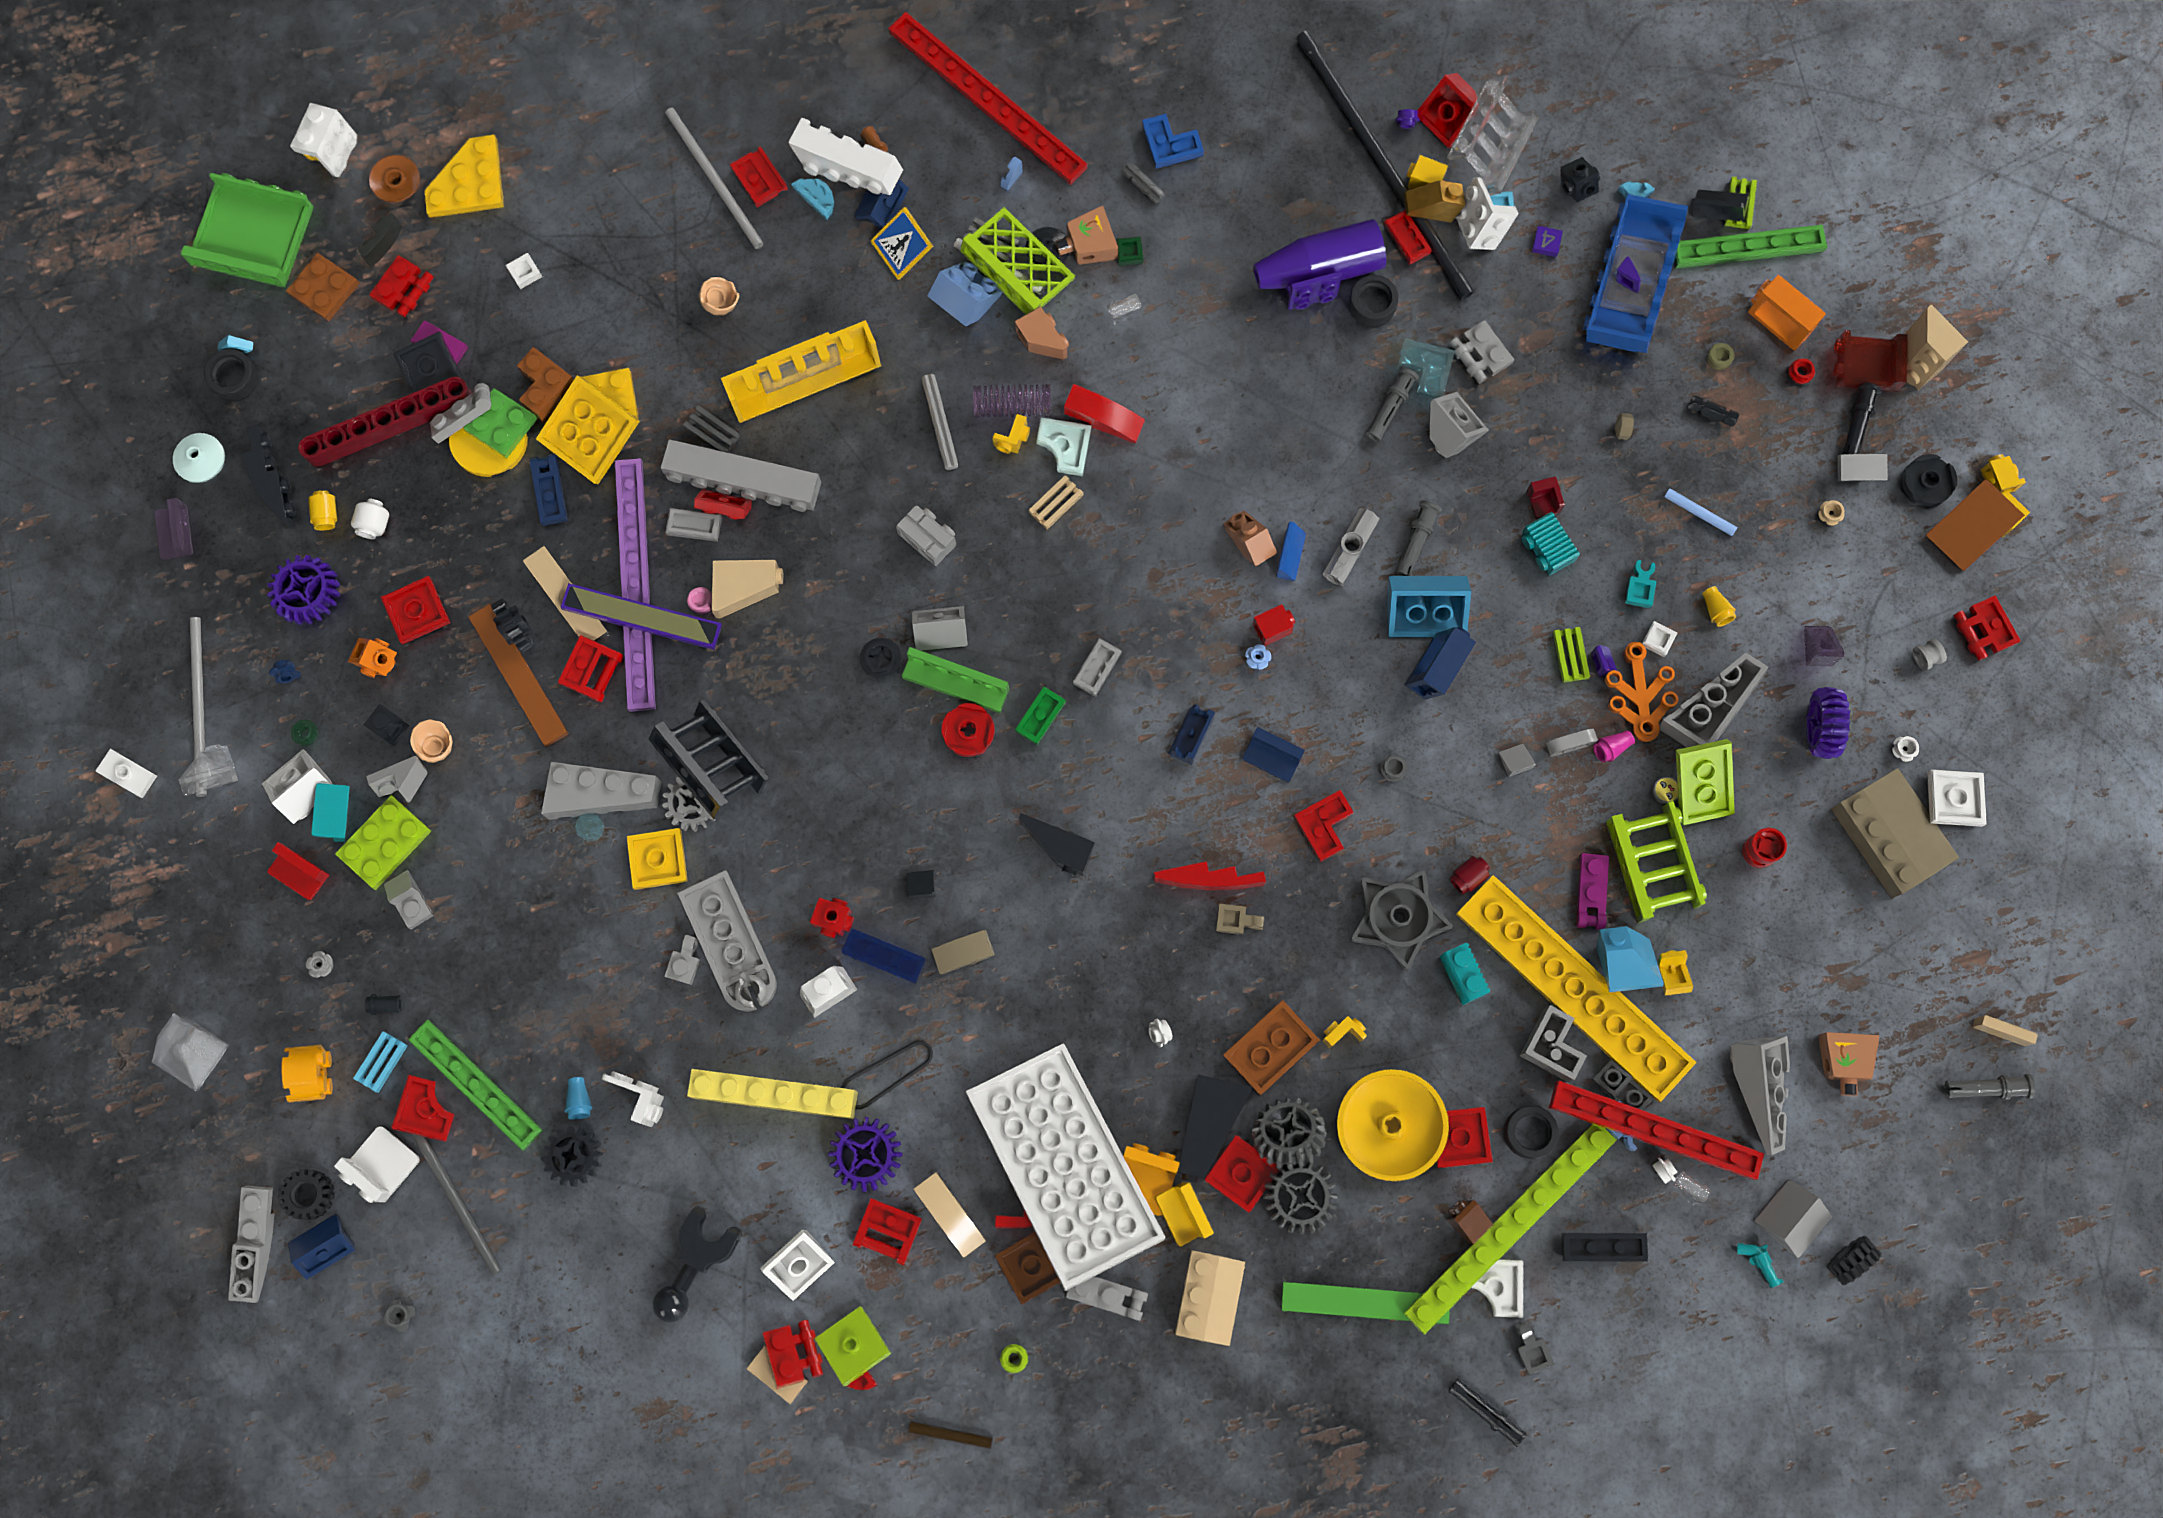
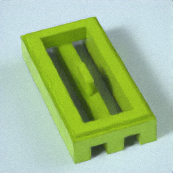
[1724,176,1757,230]
[1553,627,1590,683]

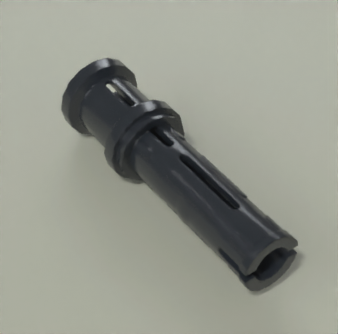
[1842,382,1882,455]

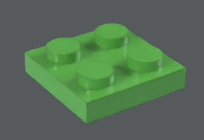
[463,388,537,458]

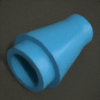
[565,1077,592,1120]

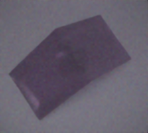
[1804,626,1845,666]

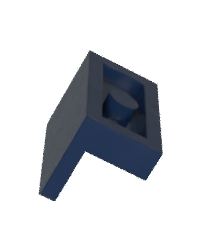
[854,179,909,230]
[1243,727,1305,783]
[288,1214,355,1280]

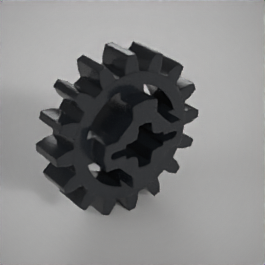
[491,598,534,653]
[541,1126,603,1187]

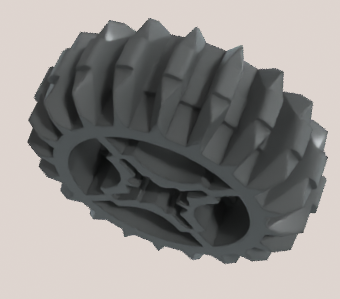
[1251,1097,1327,1171]
[1263,1161,1338,1235]

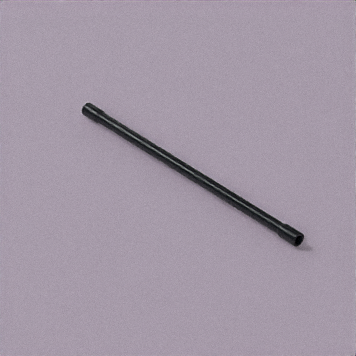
[1296,30,1475,300]

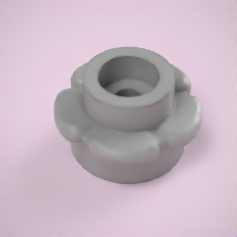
[306,951,333,978]

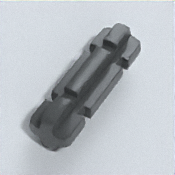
[1122,163,1165,203]

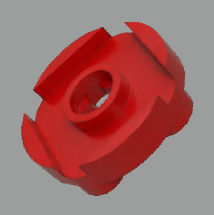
[942,703,995,757]

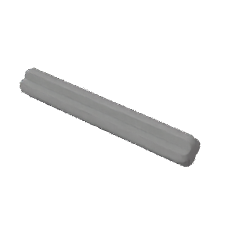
[922,374,958,470]

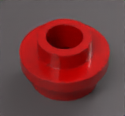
[1788,359,1815,384]

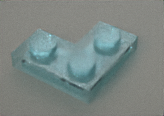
[1398,338,1455,399]

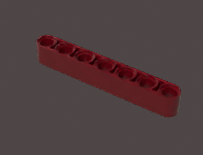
[298,377,472,466]

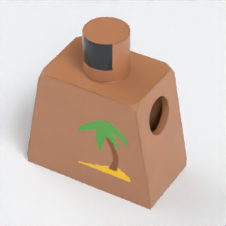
[1055,206,1118,264]
[1818,1032,1879,1096]

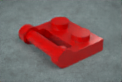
[558,635,624,703]
[853,1198,923,1266]

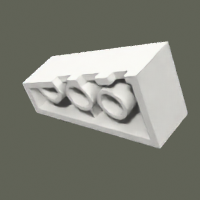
[788,118,903,195]

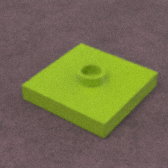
[814,1306,892,1386]

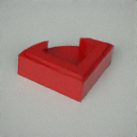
[847,1370,878,1390]

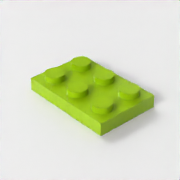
[1676,739,1735,825]
[335,795,431,890]

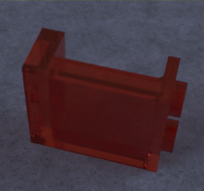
[1833,330,1908,392]

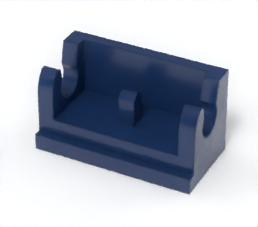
[1168,704,1215,765]

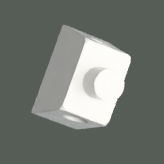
[800,966,857,1018]

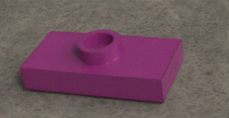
[410,320,468,364]

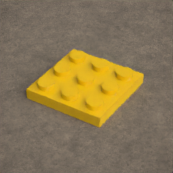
[536,375,640,484]

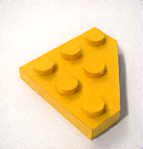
[425,135,504,218]

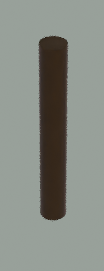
[908,1421,993,1449]

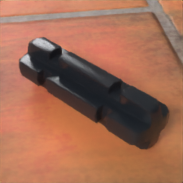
[1688,395,1739,427]

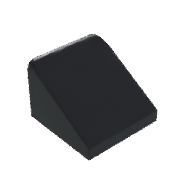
[907,870,936,899]

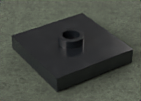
[393,332,464,393]

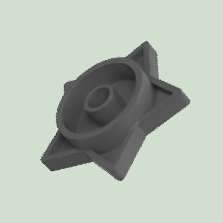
[1351,870,1453,971]

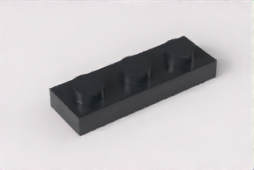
[1561,1233,1648,1262]

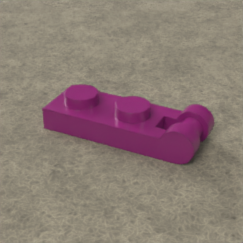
[1576,853,1609,930]

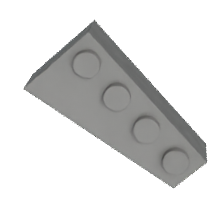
[1660,653,1768,747]
[541,762,662,820]

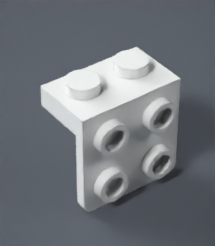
[290,103,357,177]
[1456,177,1518,250]
[601,1071,664,1127]
[334,1127,420,1203]

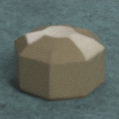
[1615,413,1634,440]

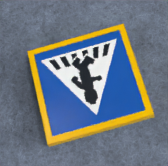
[871,207,933,280]

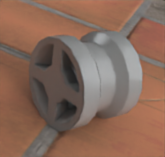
[1912,639,1947,671]

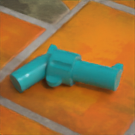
[1736,1243,1784,1288]

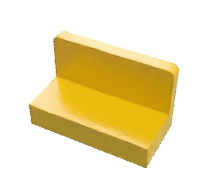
[1155,1182,1214,1246]

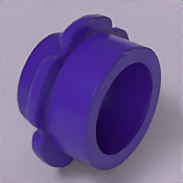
[1395,109,1420,128]

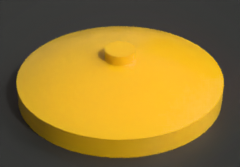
[1337,1069,1449,1181]

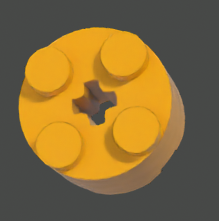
[282,1045,333,1103]

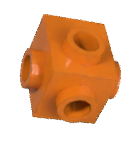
[348,638,397,678]

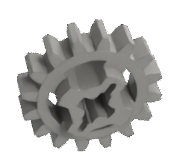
[662,777,716,832]

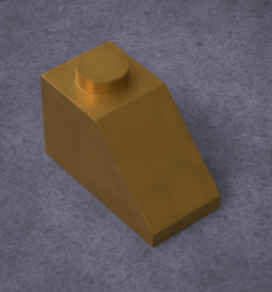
[1403,180,1465,223]

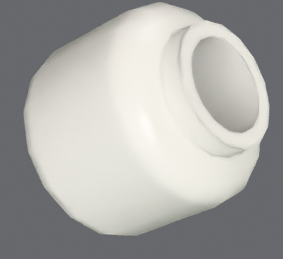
[351,499,389,539]

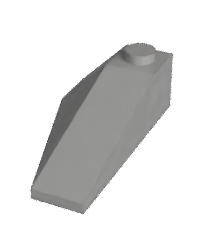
[1730,1036,1790,1155]

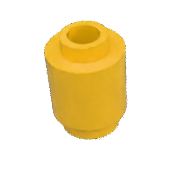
[308,490,337,531]

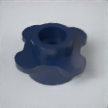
[269,660,301,683]

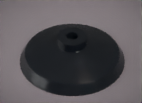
[1026,227,1069,265]

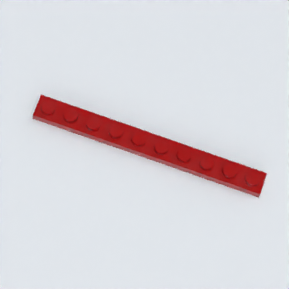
[889,12,1087,185]

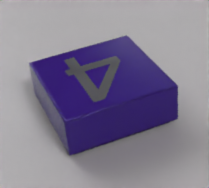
[1532,226,1563,257]

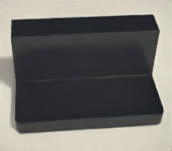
[1691,189,1749,222]

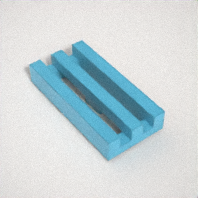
[353,1031,408,1093]

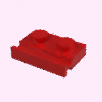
[730,146,788,207]

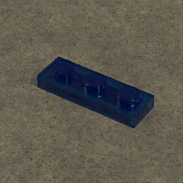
[841,928,927,984]

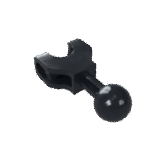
[653,1206,742,1323]

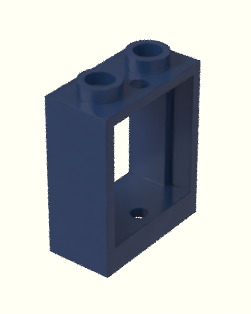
[1404,627,1476,700]

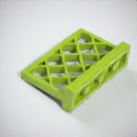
[960,207,1075,315]

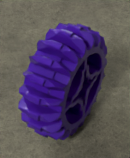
[267,555,340,625]
[1806,687,1851,759]
[828,1117,903,1192]

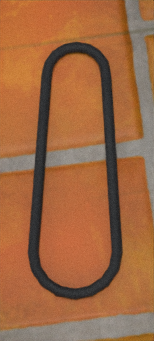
[841,1041,933,1109]

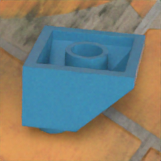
[1596,926,1664,992]

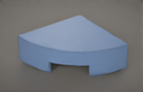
[1001,157,1022,191]

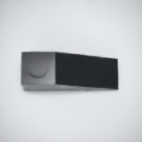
[1019,813,1095,877]

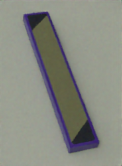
[561,583,722,650]

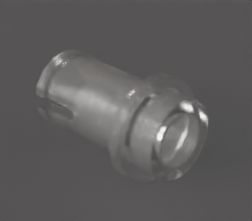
[1107,294,1141,320]
[1673,1171,1712,1203]

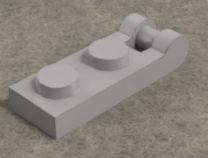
[430,383,491,444]
[1066,1276,1148,1321]

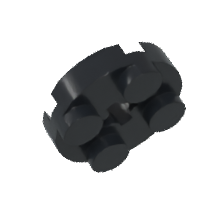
[1902,454,1958,507]

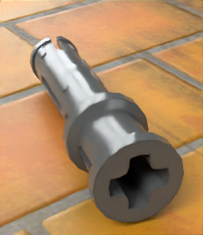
[1365,367,1419,442]
[1395,500,1442,576]
[1944,1074,2035,1100]

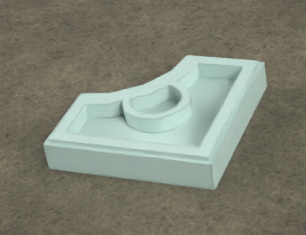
[1037,417,1091,476]

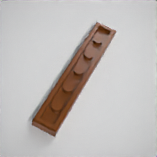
[468,604,569,748]

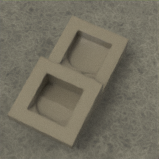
[931,930,995,974]

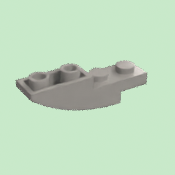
[228,1185,275,1303]

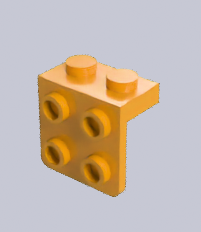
[1123,1143,1179,1216]

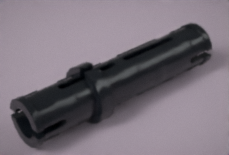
[1448,1378,1527,1447]

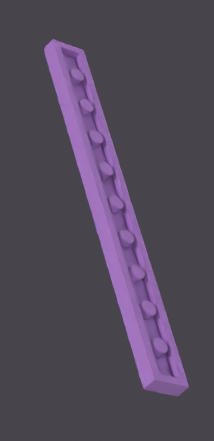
[615,458,656,712]

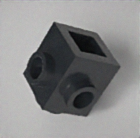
[1560,157,1600,203]

